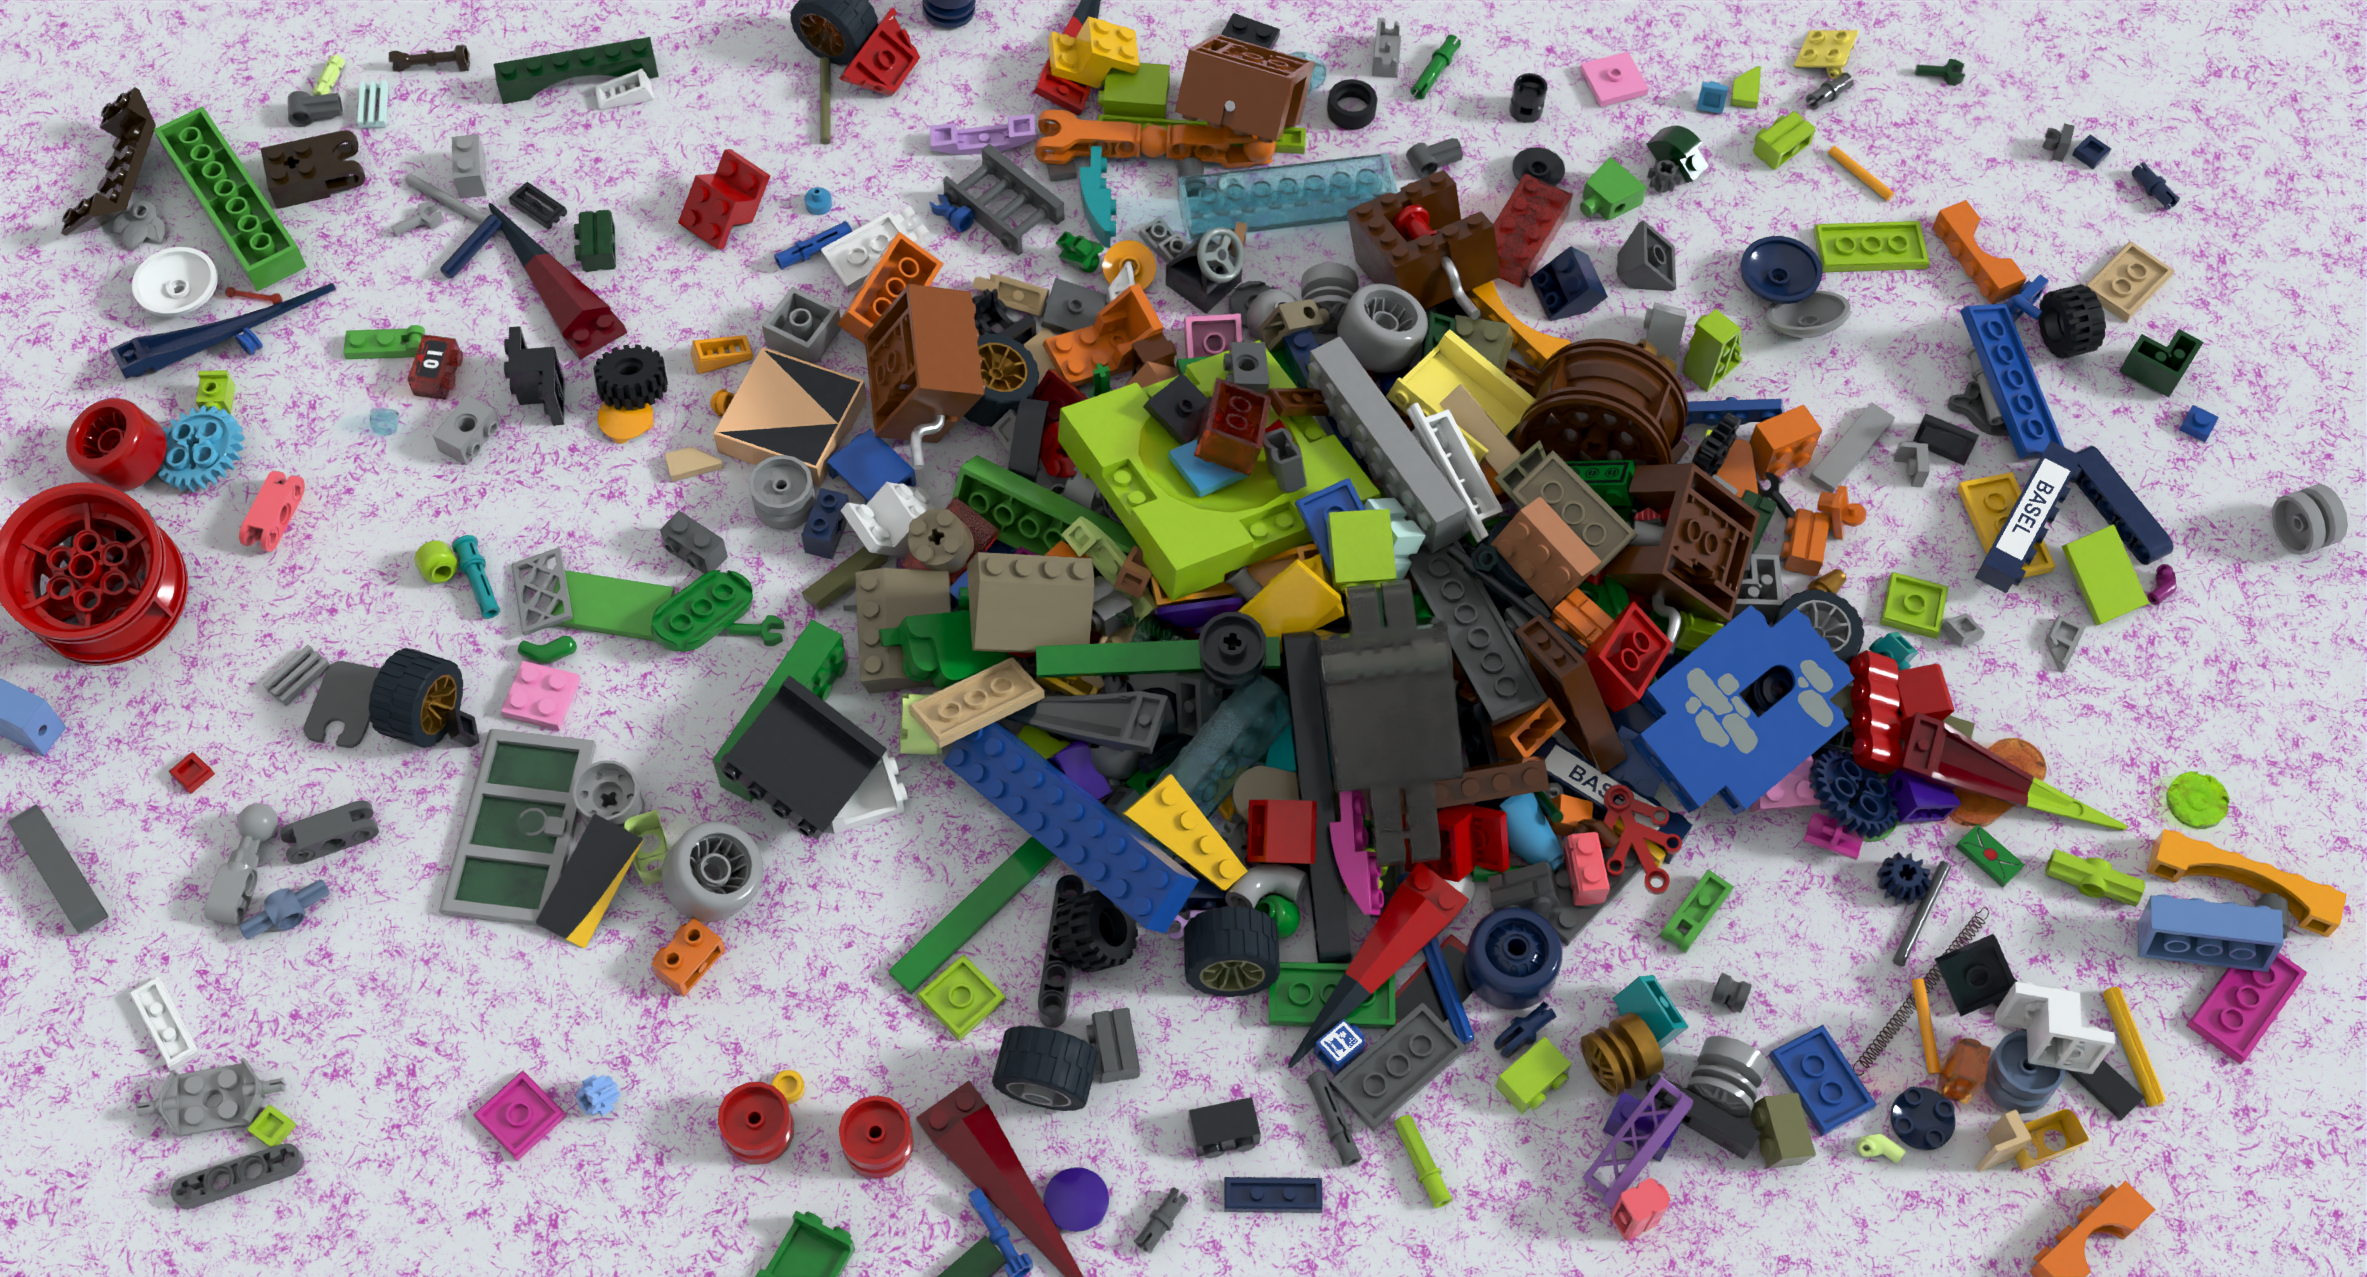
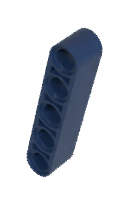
[2075,445,2174,565]

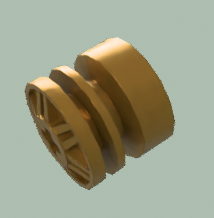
[1580,1012,1664,1096]

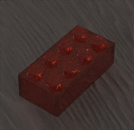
[1493,174,1573,289]

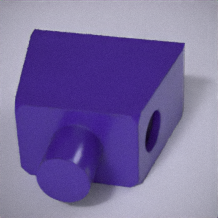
[1887,768,1961,823]

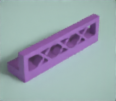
[1582,1076,1693,1208]

